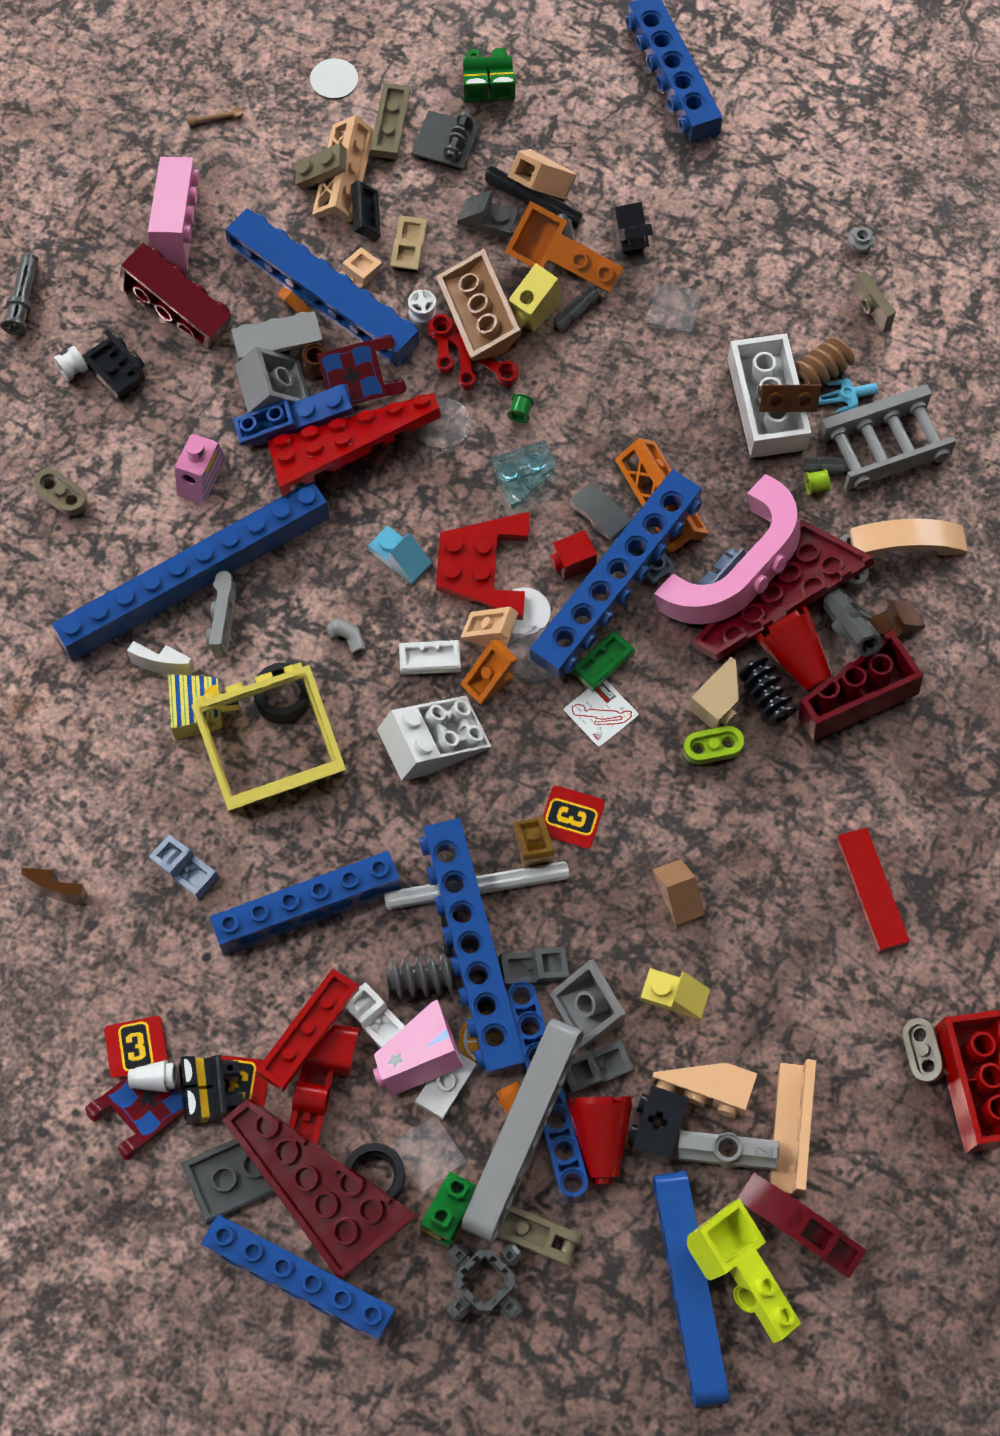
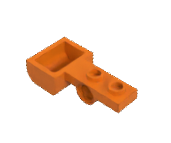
[504,201,623,292]

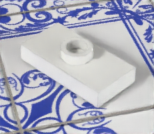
[399,640,461,675]
[415,1053,477,1121]

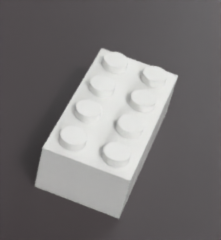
[727,333,811,458]

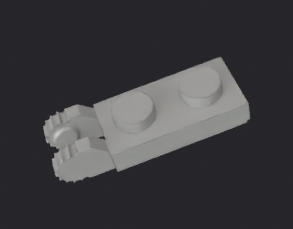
[206,570,237,658]

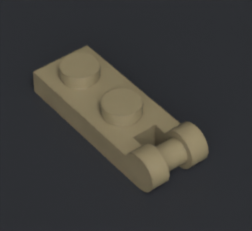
[497,1205,583,1269]

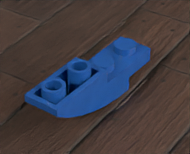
[233,384,354,446]

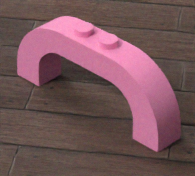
[654,474,801,624]

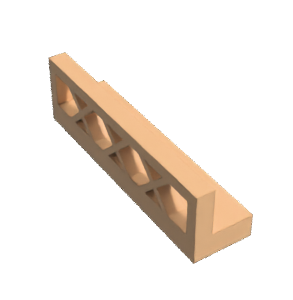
[312,115,374,223]
[769,1059,816,1198]

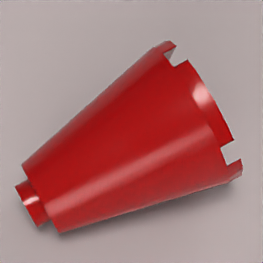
[755,606,832,691]
[567,1096,632,1184]

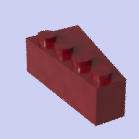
[118,242,232,349]
[798,630,923,742]

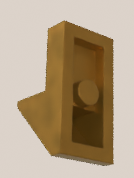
[513,816,555,868]

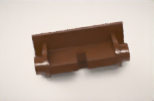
[758,383,821,412]

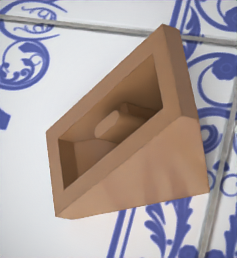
[652,859,705,927]

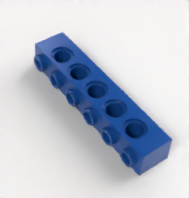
[625,0,723,143]
[209,850,401,956]
[201,1214,396,1344]

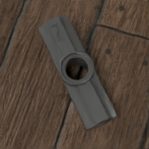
[821,587,882,657]

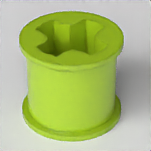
[804,469,831,495]

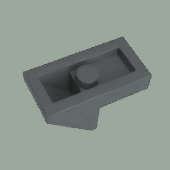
[457,191,518,239]

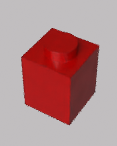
[549,530,597,580]

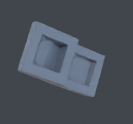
[148,834,219,900]

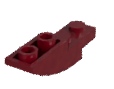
[735,1172,867,1278]

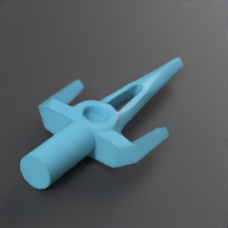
[818,378,878,414]

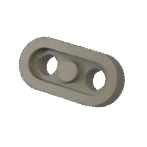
[34,468,87,516]
[902,1018,946,1083]

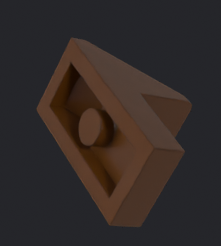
[869,600,925,640]

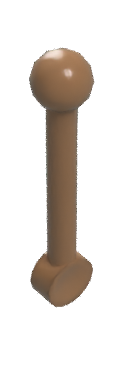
[187,107,243,126]

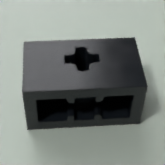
[627,1085,689,1166]

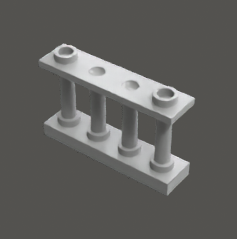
[818,384,956,491]

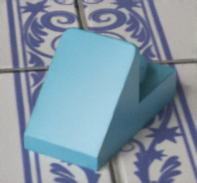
[368,525,432,585]

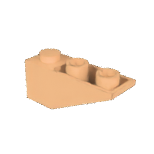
[650,1063,757,1118]

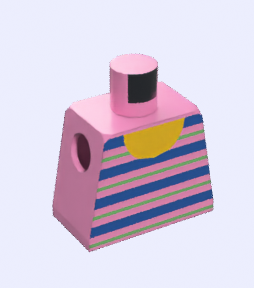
[175,434,226,504]

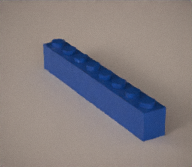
[225,208,419,368]

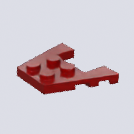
[436,512,530,620]

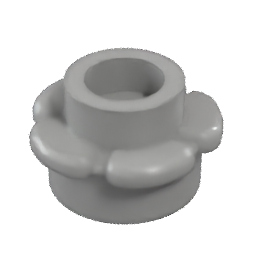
[848,227,876,253]

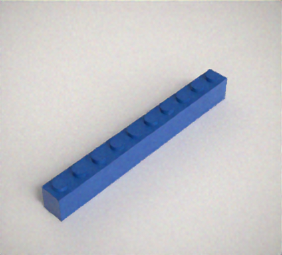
[51,482,329,662]

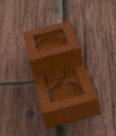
[21,868,87,906]

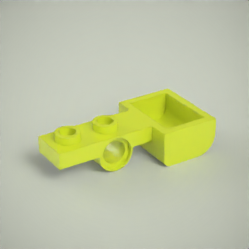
[687,1199,802,1343]

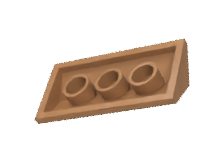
[436,249,522,361]

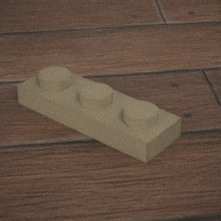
[370,83,411,159]

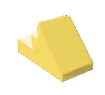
[640,968,710,1020]

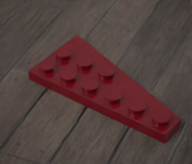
[222,1099,419,1279]

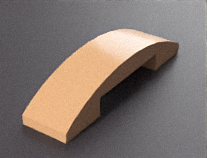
[849,519,968,557]

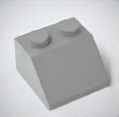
[235,346,310,413]

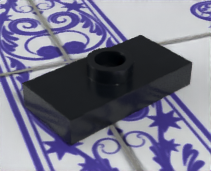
[351,180,381,241]

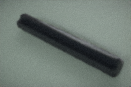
[485,166,583,227]

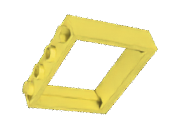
[191,662,346,811]

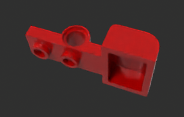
[288,1023,361,1146]

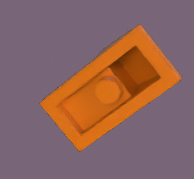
[460,639,518,705]

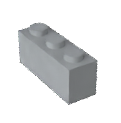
[231,311,323,361]

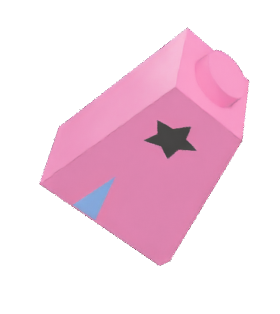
[373,1000,463,1097]

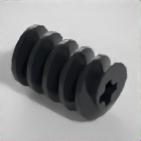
[738,657,799,725]

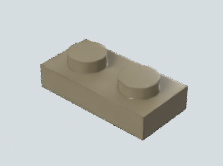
[295,143,346,190]

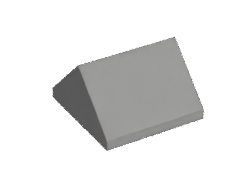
[549,959,626,1048]

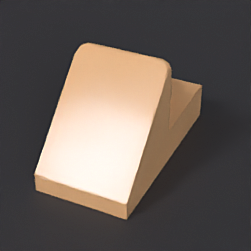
[461,606,518,648]

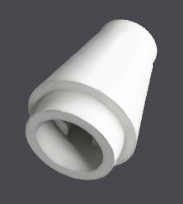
[128,1060,178,1093]

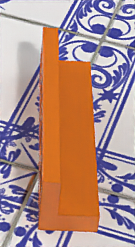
[615,438,710,553]

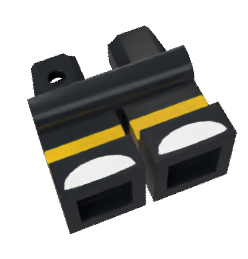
[178,1054,243,1125]

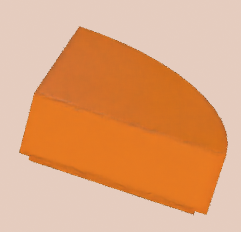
[277,287,311,313]

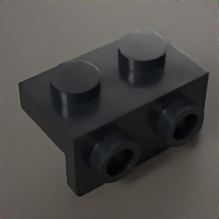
[82,329,145,399]

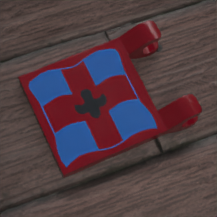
[317,334,406,405]
[85,1076,183,1160]

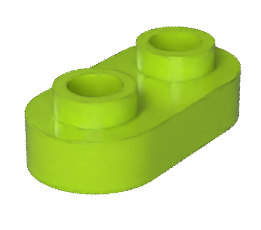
[683,726,744,765]

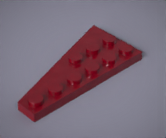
[692,520,875,662]

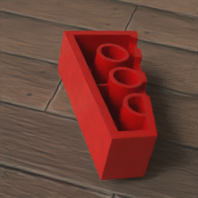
[935,1010,1000,1154]

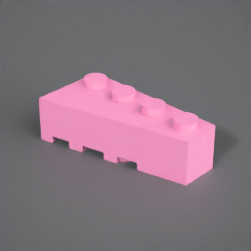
[148,157,200,275]

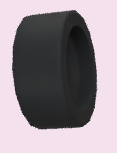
[253,663,310,723]
[345,1143,406,1200]

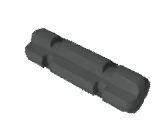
[553,287,598,331]
[803,457,861,475]

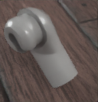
[327,618,366,656]

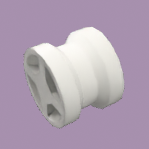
[408,290,436,326]
[53,346,88,382]

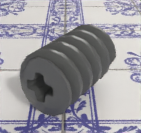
[386,955,453,1000]

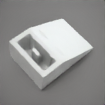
[377,696,492,781]

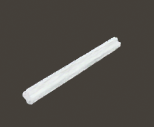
[384,861,569,910]

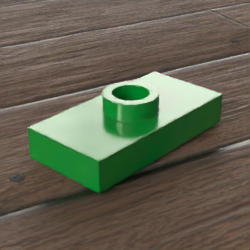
[571,630,635,692]

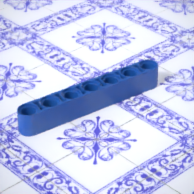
[507,981,588,1203]
[652,1171,729,1409]

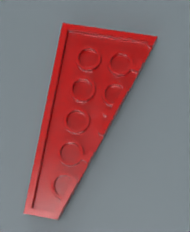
[267,393,442,497]

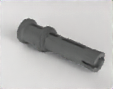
[0,253,39,335]

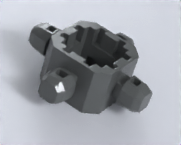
[446,1243,523,1322]

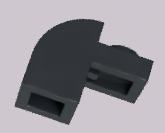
[610,202,653,252]

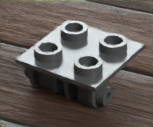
[411,110,480,169]

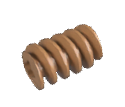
[794,337,855,389]

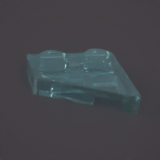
[491,440,556,510]

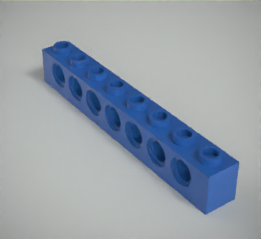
[529,469,703,679]
[419,818,525,1077]

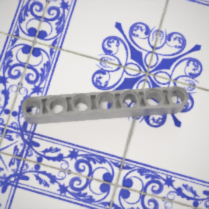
[461,1018,583,1242]

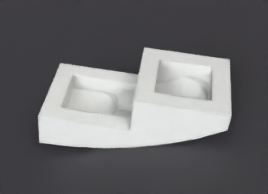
[127,641,195,676]
[345,982,405,1048]

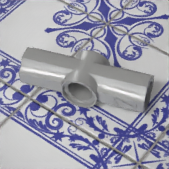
[678,1131,779,1171]

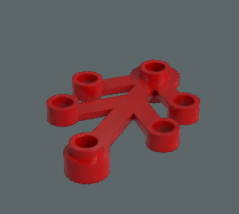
[427,314,519,390]

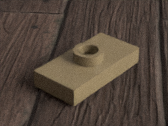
[853,271,896,332]

